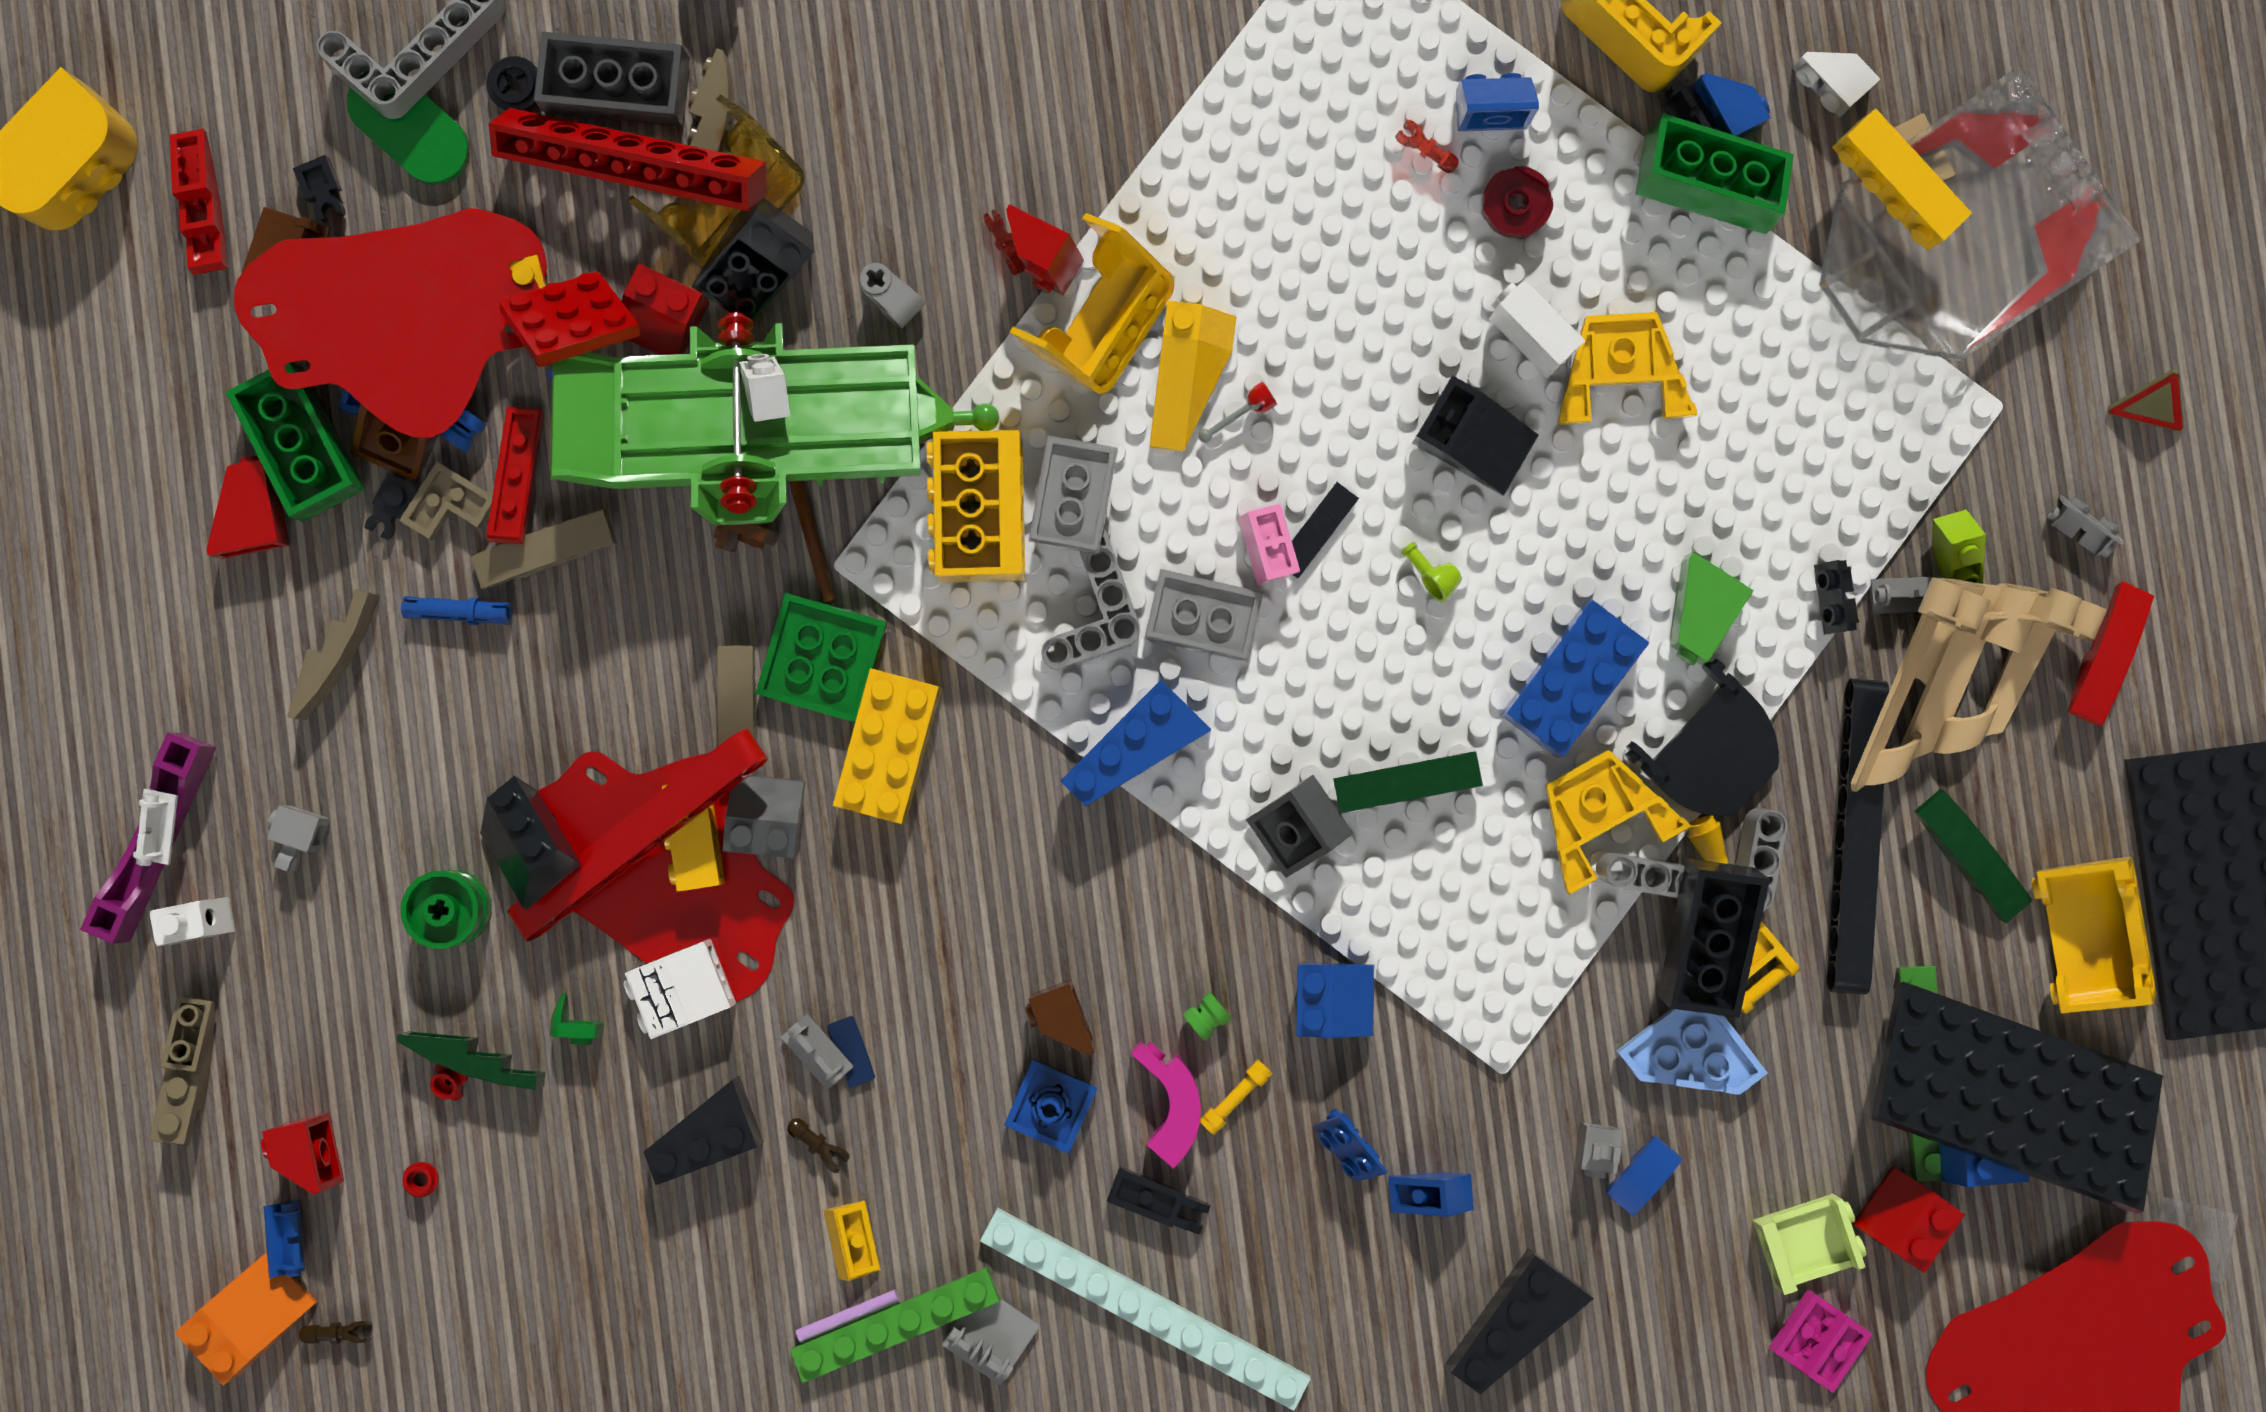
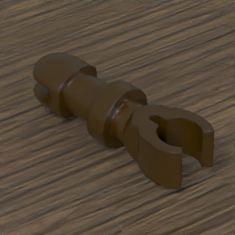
[787,1118,850,1173]
[299,1321,372,1344]

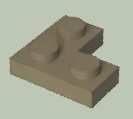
[399,461,493,541]

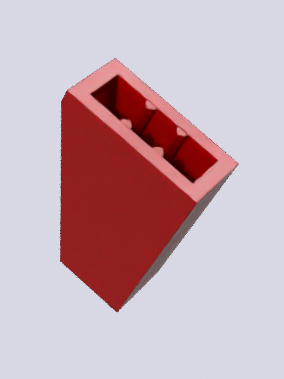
[206,456,290,559]

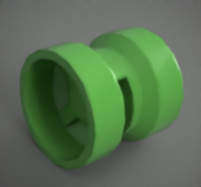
[1183,992,1232,1041]

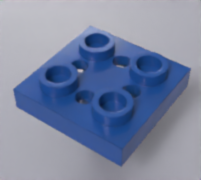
[1004,1058,1098,1154]

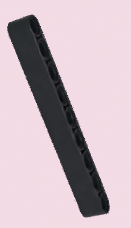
[1827,678,1889,995]

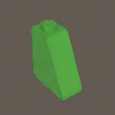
[1670,552,1754,665]

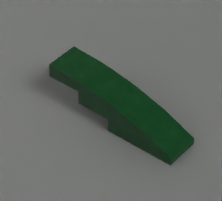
[1333,751,1483,813]
[1914,788,2033,924]
[397,1031,546,1090]

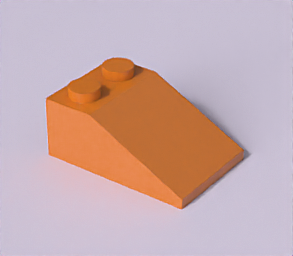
[175,1252,317,1386]

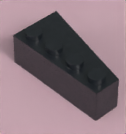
[1446,1248,1594,1395]

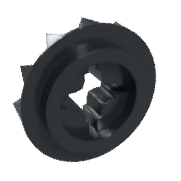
[486,56,537,111]

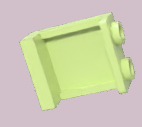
[1752,1194,1867,1295]

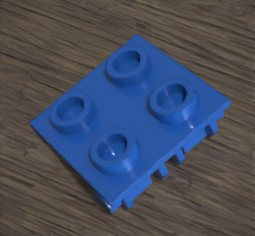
[1313,1108,1388,1182]

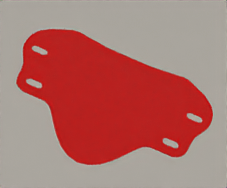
[234,208,547,438]
[538,751,794,1001]
[1925,1221,2226,1412]

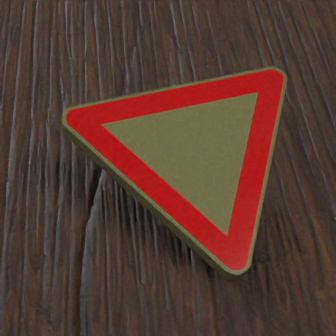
[2108,369,2184,431]

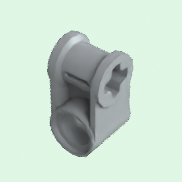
[860,263,925,329]

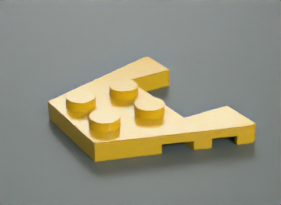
[1557,312,1698,425]
[1545,750,1691,895]

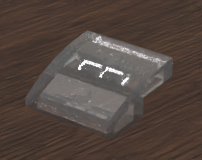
[2158,1196,2238,1284]

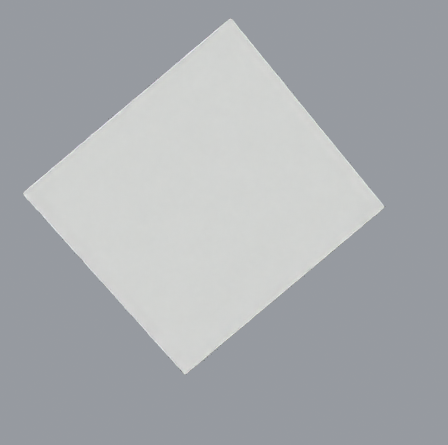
[834,0,2003,1074]

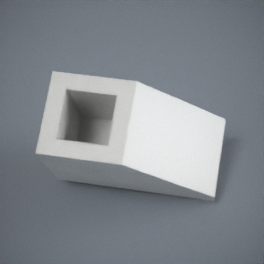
[1792,52,1880,117]
[739,354,790,422]

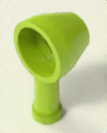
[1401,542,1462,603]

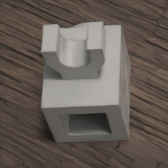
[267,805,331,872]
[1575,1122,1623,1179]

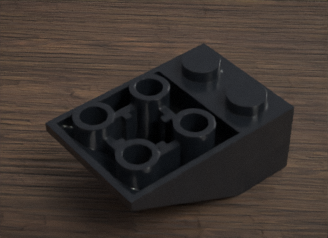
[692,198,814,321]
[1412,375,1539,496]

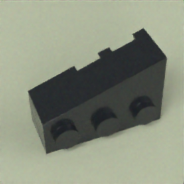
[644,1076,764,1185]

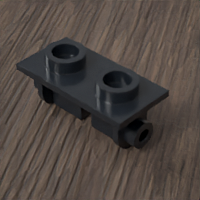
[1657,78,1720,131]
[1814,560,1860,635]

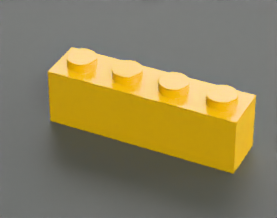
[1832,108,1972,251]

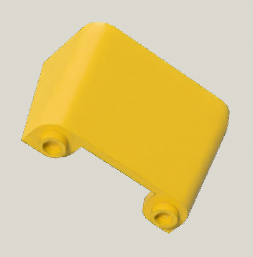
[2032,857,2156,1013]

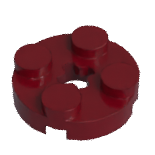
[1481,166,1553,239]

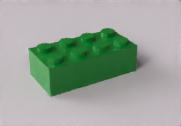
[1635,113,1794,235]
[225,362,366,522]

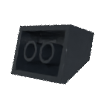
[480,776,582,910]

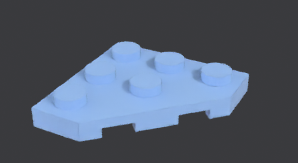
[1616,1009,1768,1095]

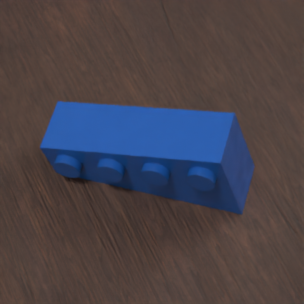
[1060,680,1212,806]

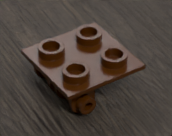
[242,207,331,273]

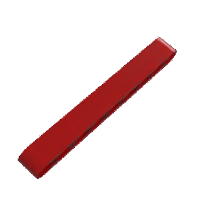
[507,729,768,942]

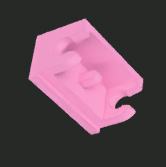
[1238,503,1300,586]

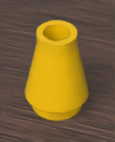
[1687,815,1729,864]

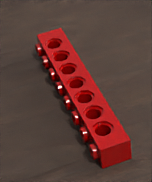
[488,108,767,211]

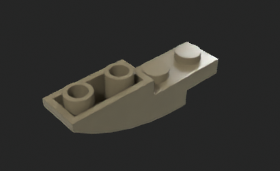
[687,48,734,153]
[149,997,215,1146]

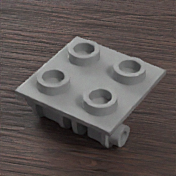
[941,1299,1040,1385]

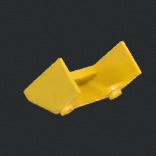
[1009,213,1174,394]

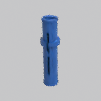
[401,596,512,626]

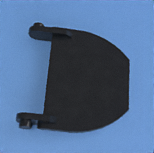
[1625,658,1779,816]

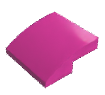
[1768,1289,1873,1393]

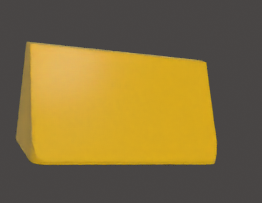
[824,1201,880,1281]

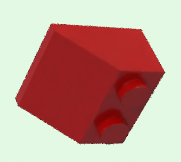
[1006,204,1084,296]
[622,263,710,355]
[261,1113,344,1194]
[1852,1166,1965,1273]

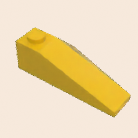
[1149,301,1237,452]

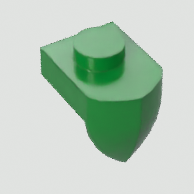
[550,993,604,1045]

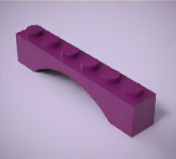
[80,732,217,944]

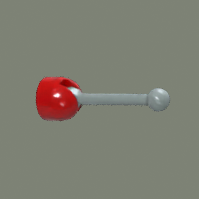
[1198,381,1278,443]

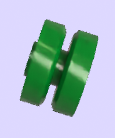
[401,870,492,949]

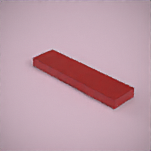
[486,407,544,545]

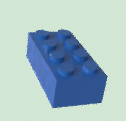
[1500,599,1650,758]

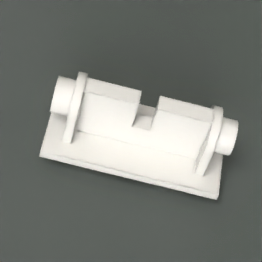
[133,789,178,866]

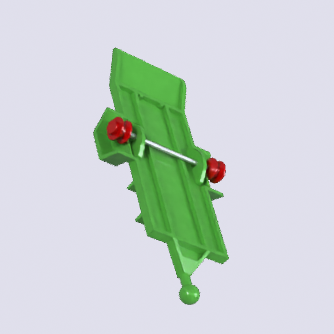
[550,312,999,525]

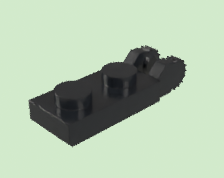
[1106,1166,1211,1234]

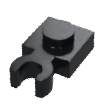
[293,155,346,223]
[365,473,419,540]

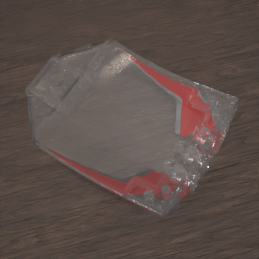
[1819,65,2141,361]

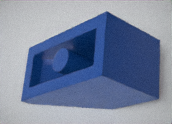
[1693,73,1771,138]
[1388,1172,1474,1217]

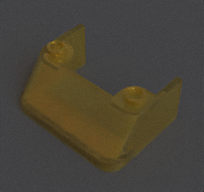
[627,94,805,268]

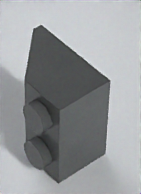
[723,775,805,858]
[1246,775,1353,878]

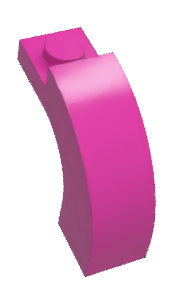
[1131,1040,1201,1169]

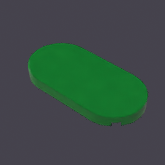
[347,71,470,185]

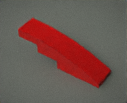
[169,128,228,275]
[2067,581,2154,727]

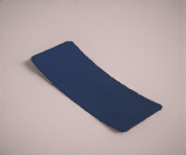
[827,1016,875,1088]

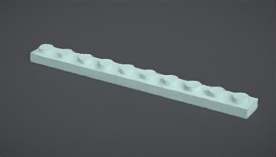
[980,1207,1311,1411]

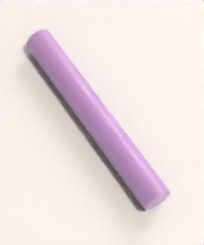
[796,1289,900,1343]

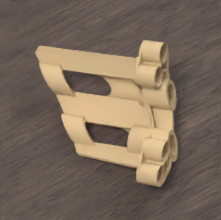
[1851,577,2107,792]

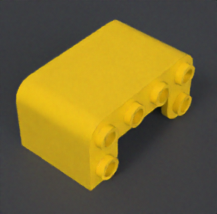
[1561,0,1722,93]

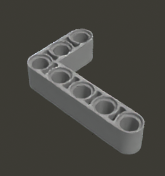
[317,0,506,119]
[1041,526,1140,671]
[1596,808,1787,911]

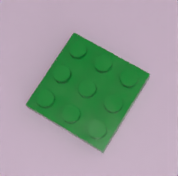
[755,593,888,722]

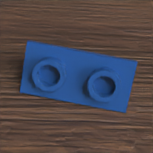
[263,1200,305,1278]

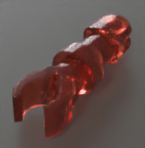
[1395,120,1459,173]
[984,210,1025,276]

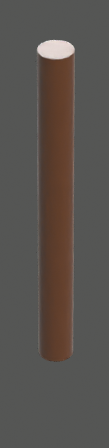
[789,481,836,604]

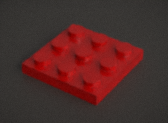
[498,271,641,367]

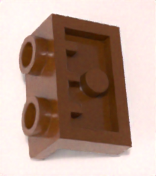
[714,524,780,552]

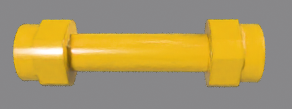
[1200,1059,1273,1135]

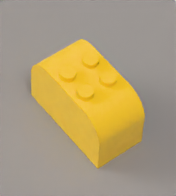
[0,67,138,231]

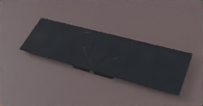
[1292,482,1359,579]

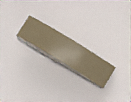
[471,509,617,589]
[287,589,380,720]
[717,646,758,776]

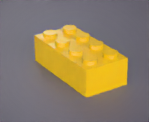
[833,668,942,824]

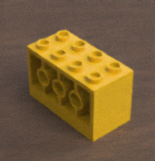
[927,430,1025,583]

